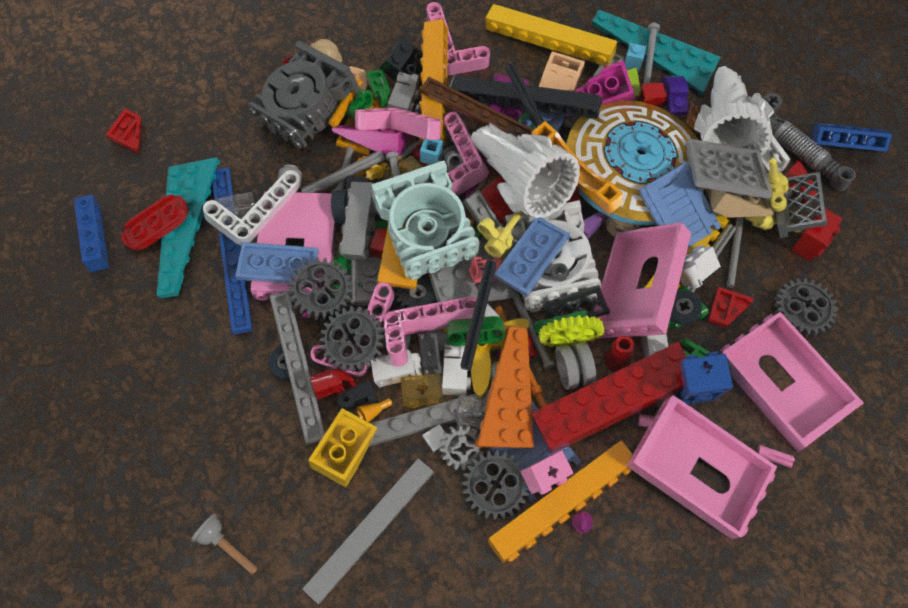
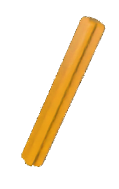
[329,77,363,128]

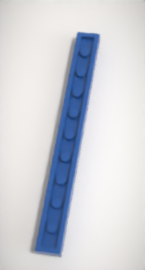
[212,167,253,335]

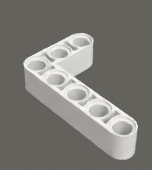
[203,170,299,246]

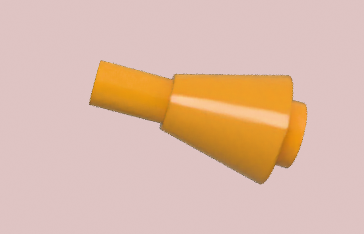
[355,398,392,423]

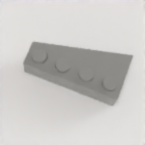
[339,182,379,261]

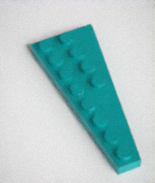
[592,10,720,96]
[157,157,220,298]

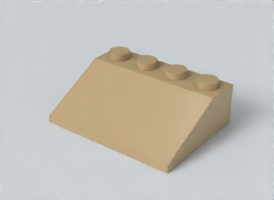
[705,188,774,217]

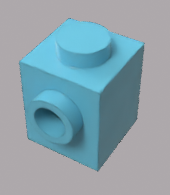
[624,43,646,72]
[420,139,443,164]

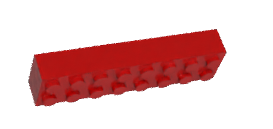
[532,342,687,455]

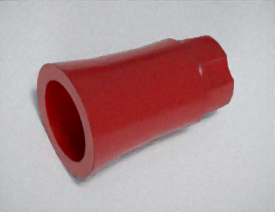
[604,336,634,372]

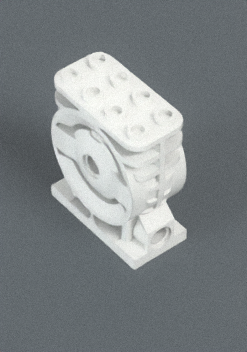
[505,200,601,312]

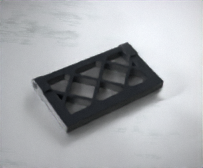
[543,285,610,319]

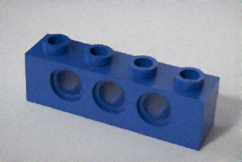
[811,123,892,152]
[74,194,109,272]

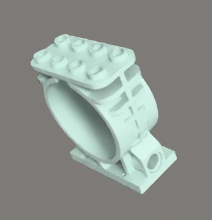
[371,161,480,280]

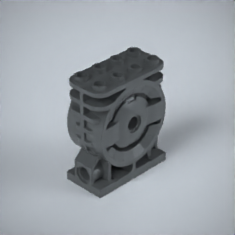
[248,40,360,149]

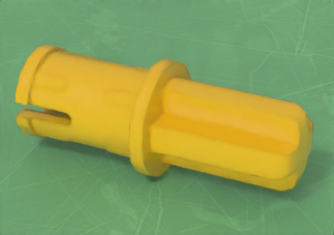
[365,163,390,180]

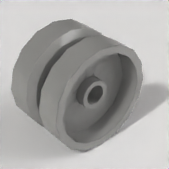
[555,342,596,390]

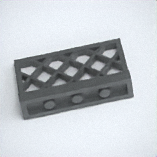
[775,172,827,238]

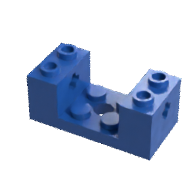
[674,352,733,404]

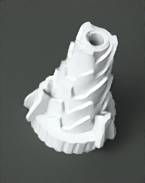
[694,66,774,156]
[471,123,580,218]

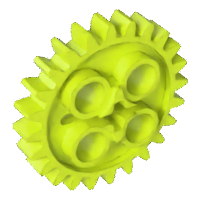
[539,315,604,348]

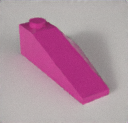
[565,60,635,118]
[332,125,410,155]

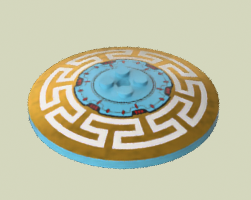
[566,100,704,225]

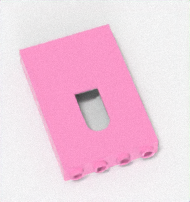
[251,191,337,302]
[593,222,691,338]
[720,312,863,453]
[626,395,777,539]

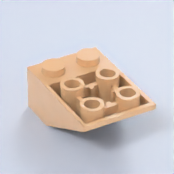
[539,51,585,91]

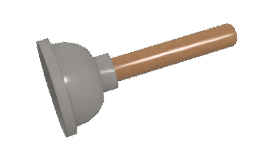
[191,513,258,574]

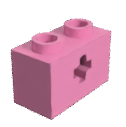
[520,450,573,495]

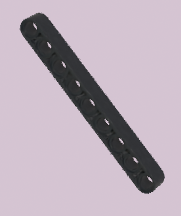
[447,75,603,119]

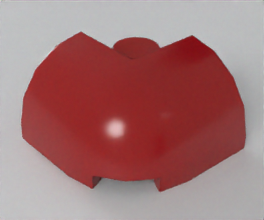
[310,368,356,399]

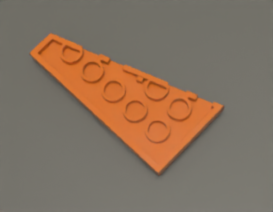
[475,327,534,449]

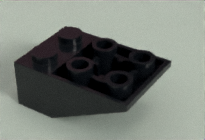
[379,36,423,90]

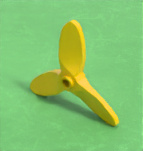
[440,318,529,397]

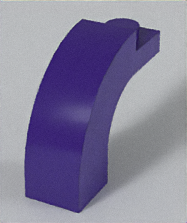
[659,76,689,115]

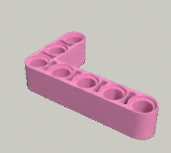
[427,2,490,75]
[355,108,441,140]
[444,112,489,196]
[311,282,394,377]
[383,296,477,367]

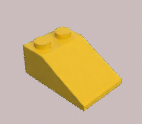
[308,408,377,488]

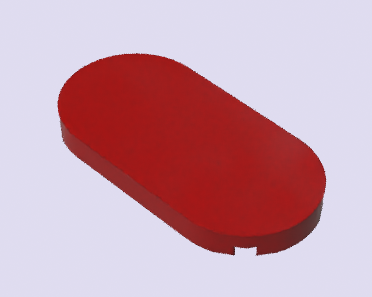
[121,194,189,251]

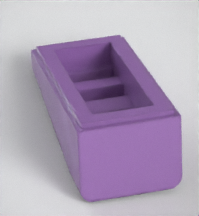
[584,211,607,239]

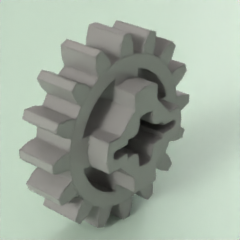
[439,424,484,470]

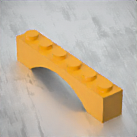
[531,121,623,215]

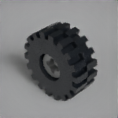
[394,273,438,310]

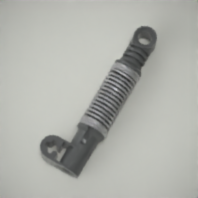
[763,93,856,191]

